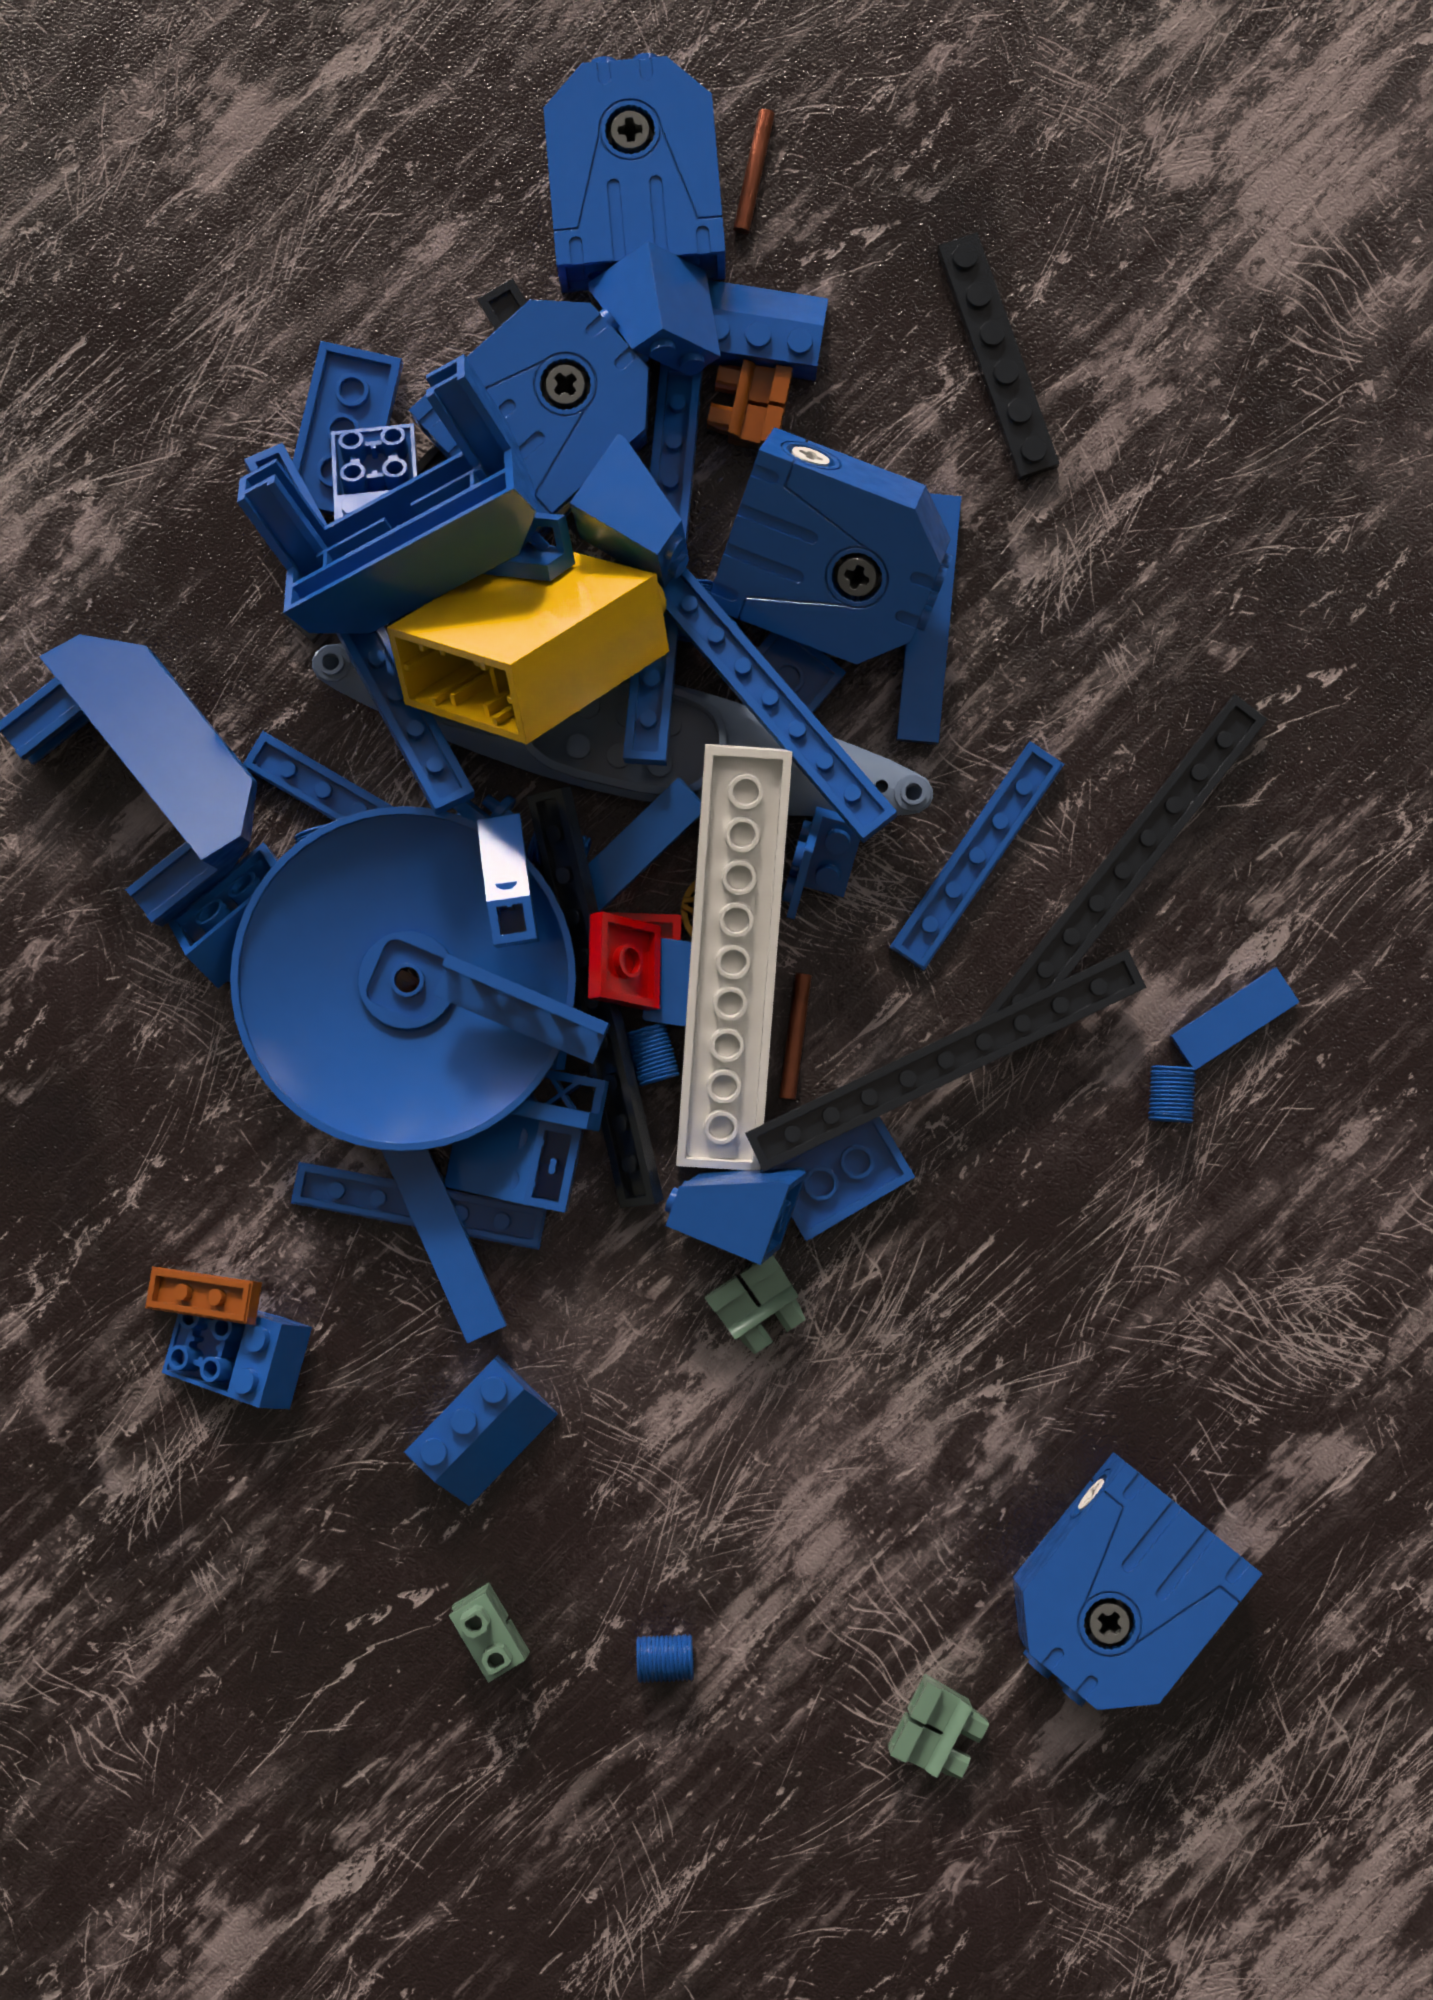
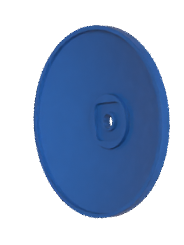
[230,806,576,1151]

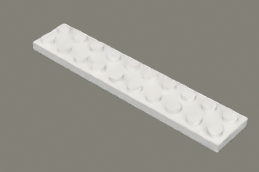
[676,744,792,1170]

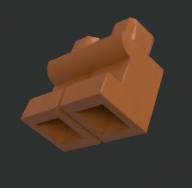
[707,359,793,451]

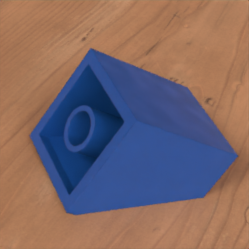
[588,241,721,376]
[570,434,689,588]
[665,1168,808,1265]

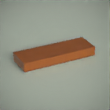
[145,1266,262,1325]

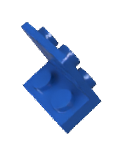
[782,806,860,919]

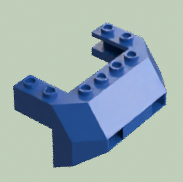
[237,354,536,633]
[0,634,258,927]

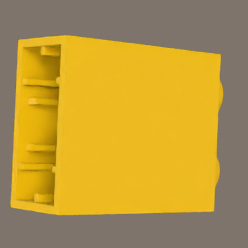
[387,552,670,745]

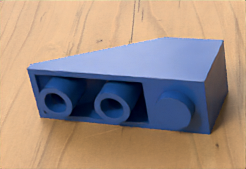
[477,813,540,948]

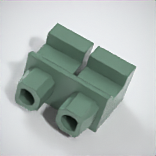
[705,1255,805,1354]
[449,1583,530,1683]
[888,1673,989,1779]

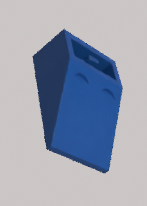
[331,423,420,521]
[444,1114,584,1213]
[162,1310,312,1409]

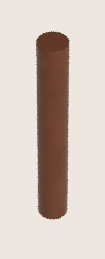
[733,109,775,234]
[779,973,812,1100]

